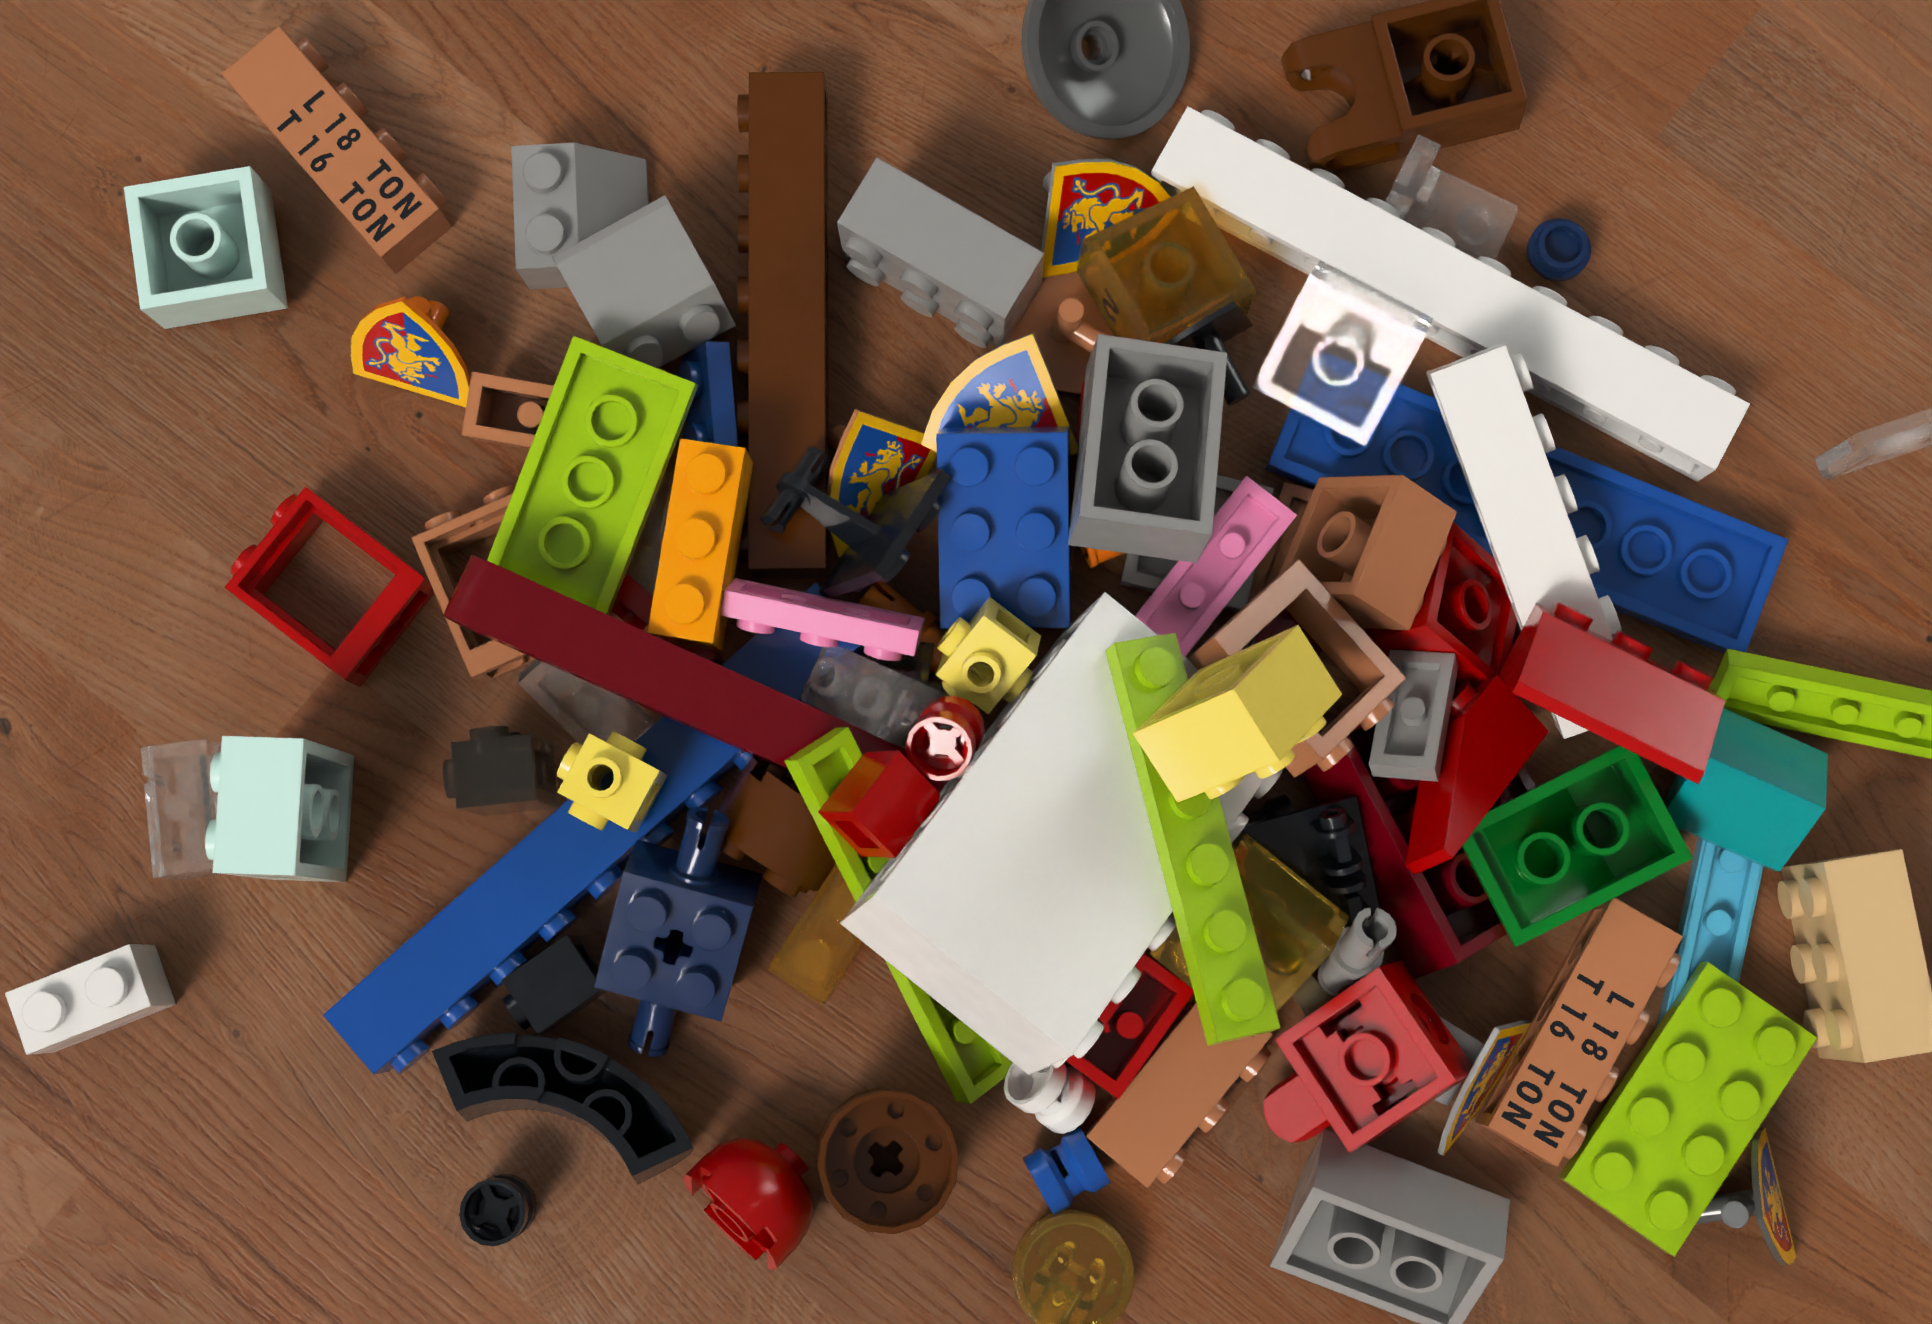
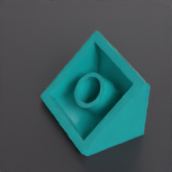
[1664,708,1828,872]

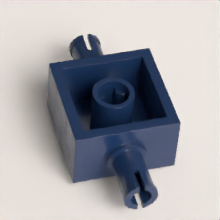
[594,807,763,1057]

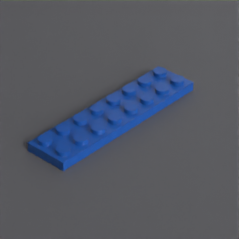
[1265,350,1789,654]

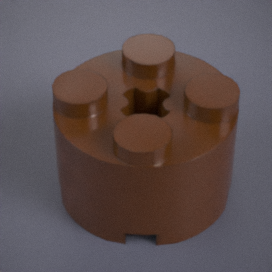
[710,755,837,897]

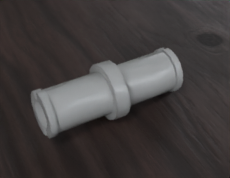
[1318,908,1397,997]

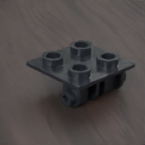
[1232,795,1380,949]

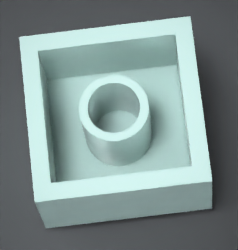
[124,166,288,329]

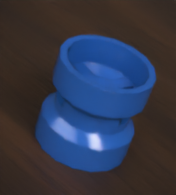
[1022,1126,1111,1215]

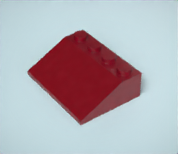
[1303,685,1535,979]

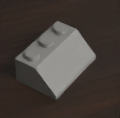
[1270,1129,1510,1324]

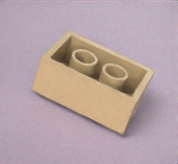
[1777,849,1932,1063]

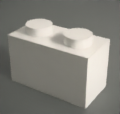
[5,944,176,1055]

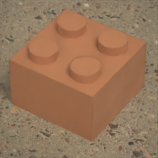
[1278,475,1457,630]

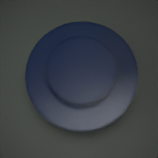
[1527,218,1591,282]

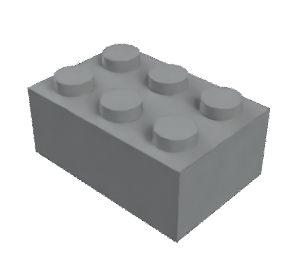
[837,158,1044,348]
[1068,334,1227,563]

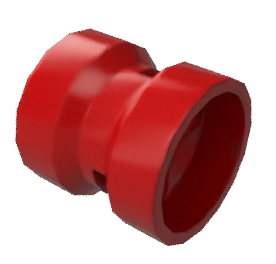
[906,696,985,781]

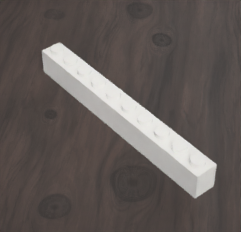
[1150,106,1750,482]

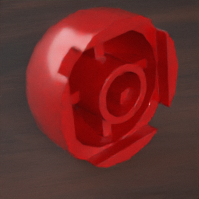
[683,1138,813,1271]

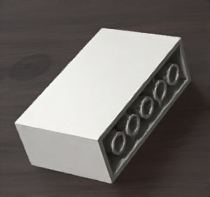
[840,592,1283,1075]

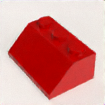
[1499,601,1725,784]

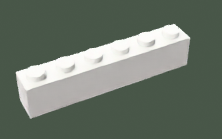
[1426,344,1622,739]

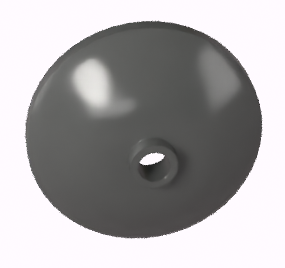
[1021,0,1190,140]

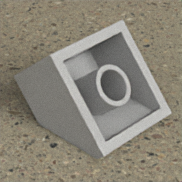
[511,142,649,290]
[552,195,736,368]

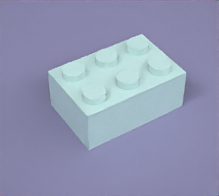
[205,736,354,882]

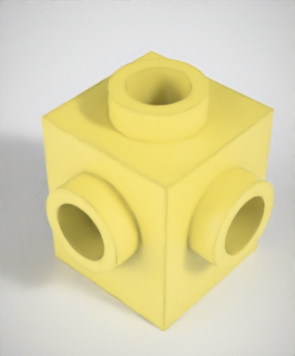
[936,597,1041,714]
[557,731,668,833]

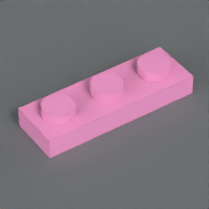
[1135,476,1297,657]
[720,578,925,661]

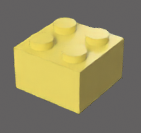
[1133,625,1342,803]

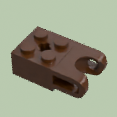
[1281,0,1528,174]

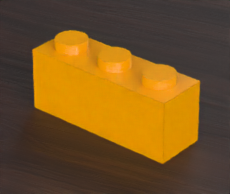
[647,438,753,651]

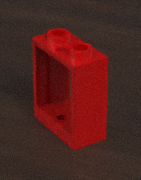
[224,487,434,687]

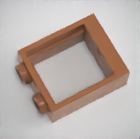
[411,485,537,684]
[1188,559,1406,778]

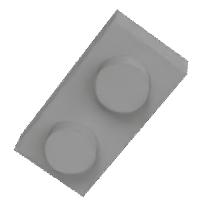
[1369,649,1458,782]

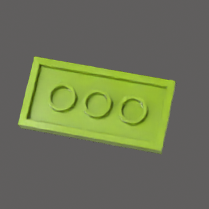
[487,336,699,616]
[1558,962,1817,1257]

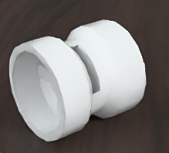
[1004,1063,1096,1134]

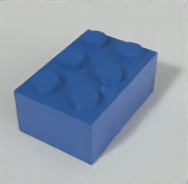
[936,427,1072,628]

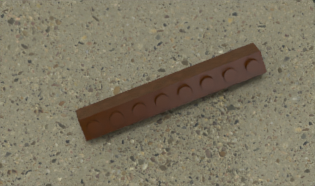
[737,72,829,579]

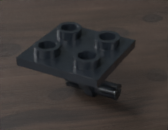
[760,446,951,598]

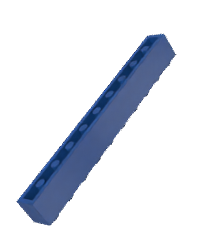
[323,583,867,1075]

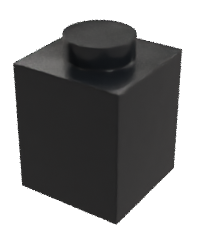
[502,935,608,1034]

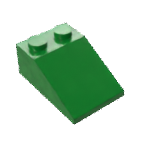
[1462,745,1693,947]

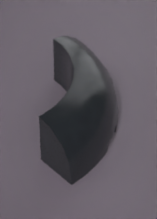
[432,1033,694,1185]

